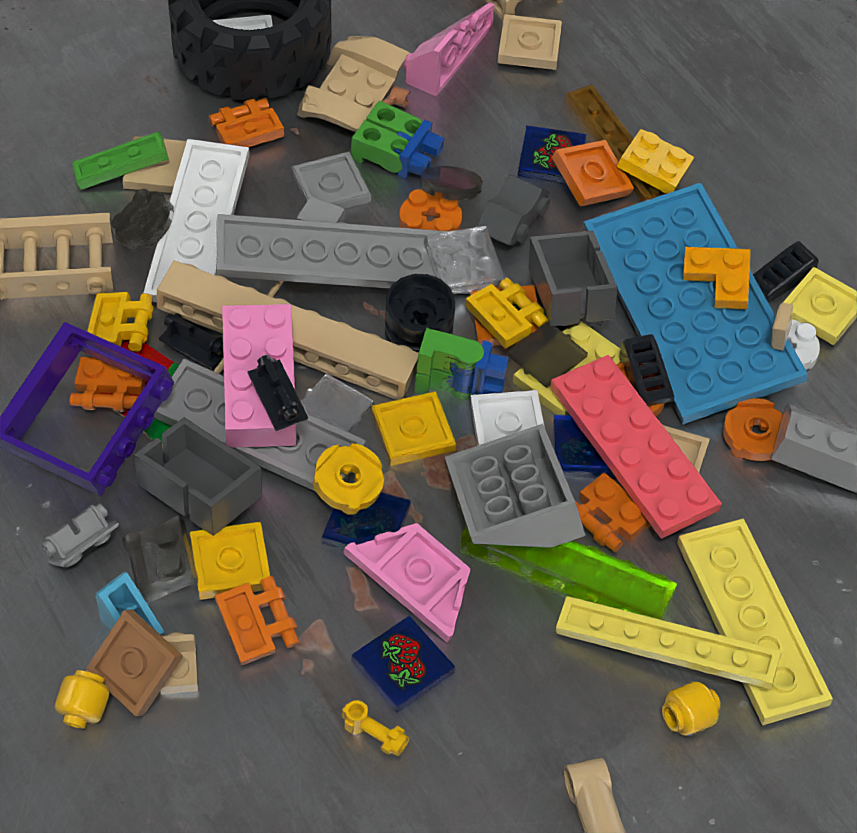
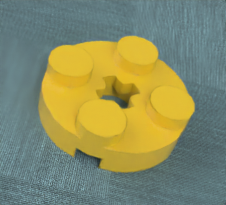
[312,443,384,515]

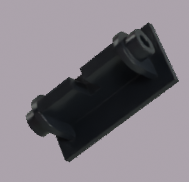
[159,313,224,370]
[247,355,308,431]

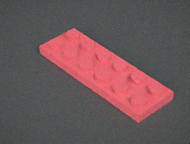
[550,355,722,539]

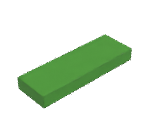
[72,131,169,190]

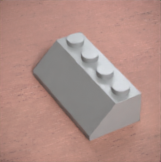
[771,403,857,493]

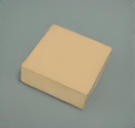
[771,302,793,351]

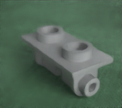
[42,504,119,567]

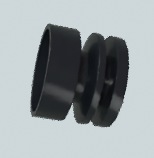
[385,274,455,353]

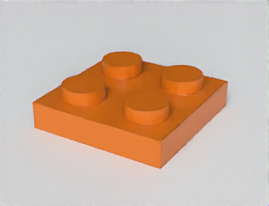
[552,140,634,207]

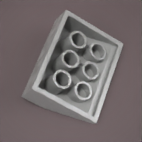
[445,424,586,547]

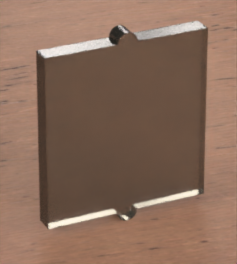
[507,321,588,388]

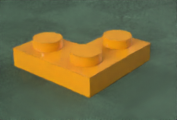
[683,247,751,309]

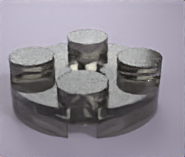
[111,189,174,251]

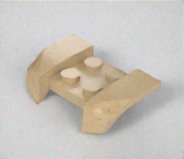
[297,36,410,132]

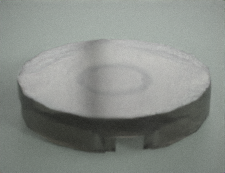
[420,166,483,201]

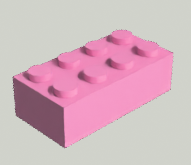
[222,304,296,448]

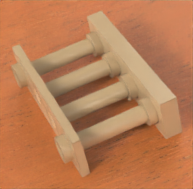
[0,213,114,300]

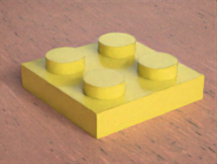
[783,267,857,345]

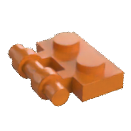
[208,98,284,147]
[70,356,146,412]
[575,473,651,553]
[215,576,300,666]

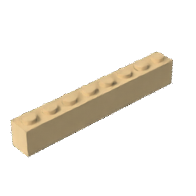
[157,260,419,400]

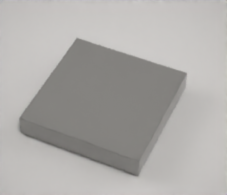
[291,152,371,209]

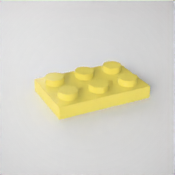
[513,320,623,420]

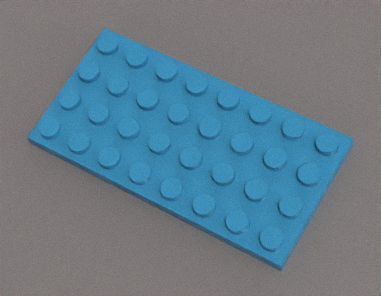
[584,182,808,424]

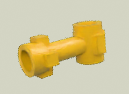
[342,700,410,757]

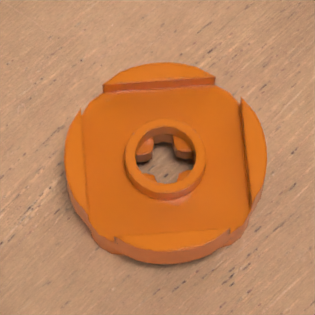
[399,189,462,232]
[723,398,784,461]

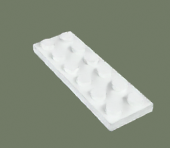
[143,139,250,302]

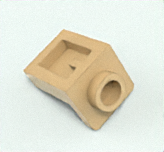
[160,632,198,694]

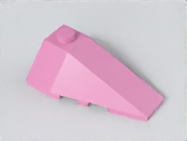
[404,2,495,96]

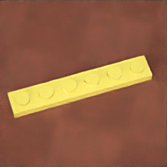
[556,596,781,690]

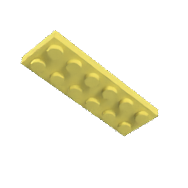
[677,519,833,725]

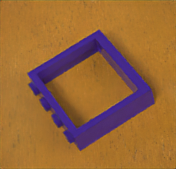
[0,322,174,496]

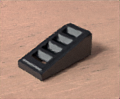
[753,241,819,303]
[620,334,675,406]

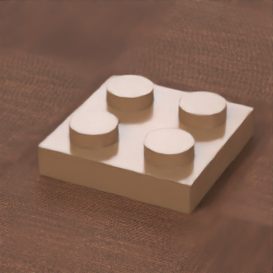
[86,609,183,717]

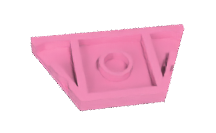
[343,523,471,643]

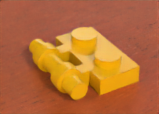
[465,278,549,349]
[87,292,154,352]

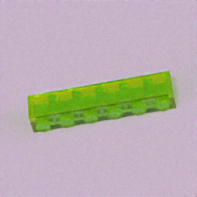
[460,525,677,621]

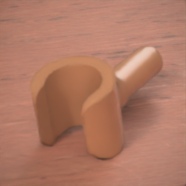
[382,86,411,108]

